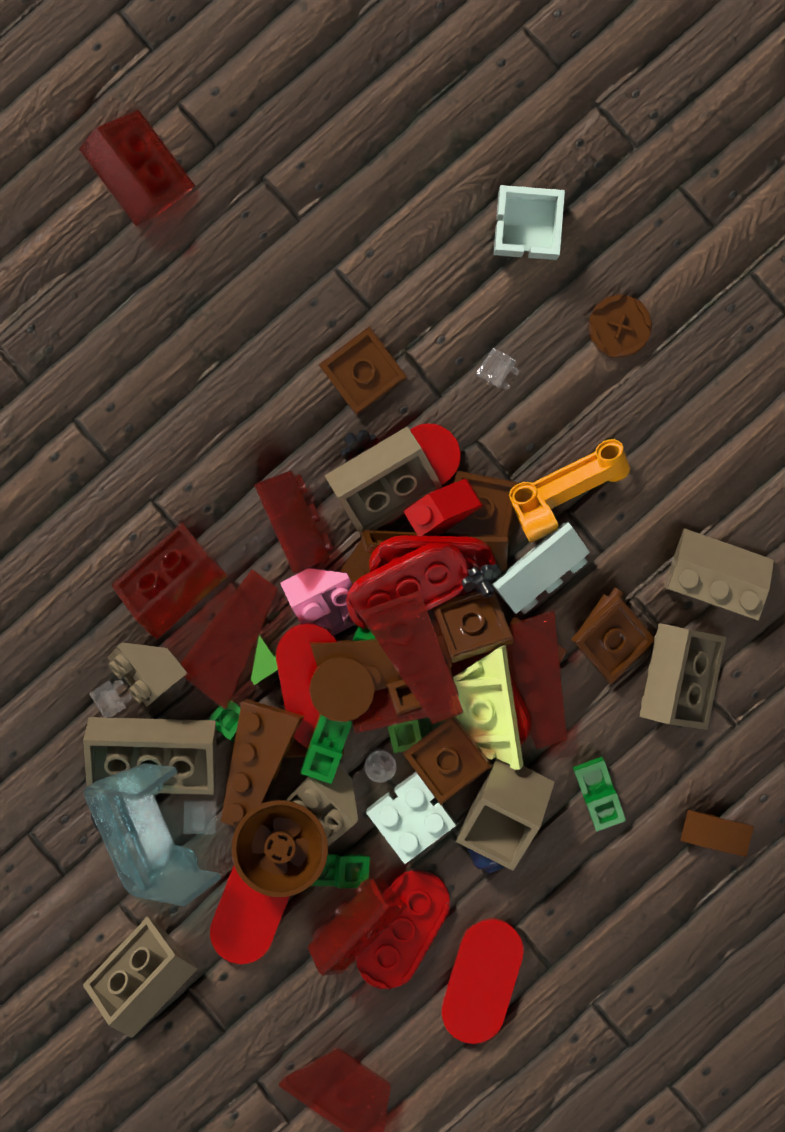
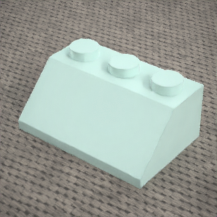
[491,522,590,614]

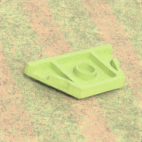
[448,646,523,770]

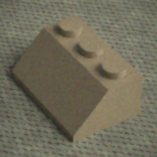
[325,427,443,536]
[663,528,774,621]
[639,623,726,730]
[83,916,198,1038]

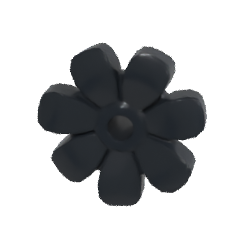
[340,430,379,463]
[461,565,501,598]

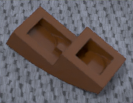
[680,810,754,857]

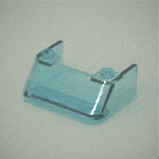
[84,764,221,907]

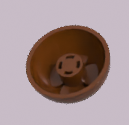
[231,800,328,897]

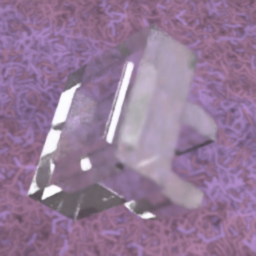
[475,348,520,389]
[89,680,132,718]
[183,801,217,834]

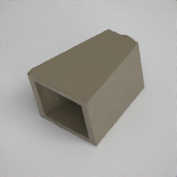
[456,758,555,871]

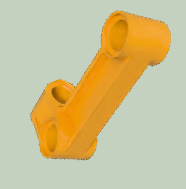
[509,439,631,543]

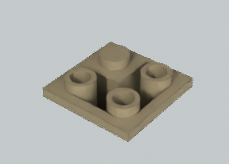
[107,642,187,707]
[285,765,358,846]

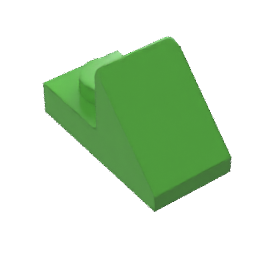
[251,634,278,685]

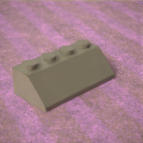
[83,717,217,795]

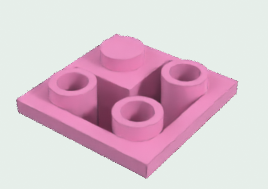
[280,568,356,636]

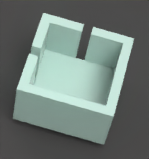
[493,185,565,260]
[366,772,456,864]

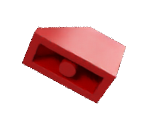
[403,478,483,536]

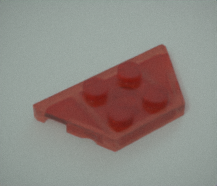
[278,1047,391,1132]

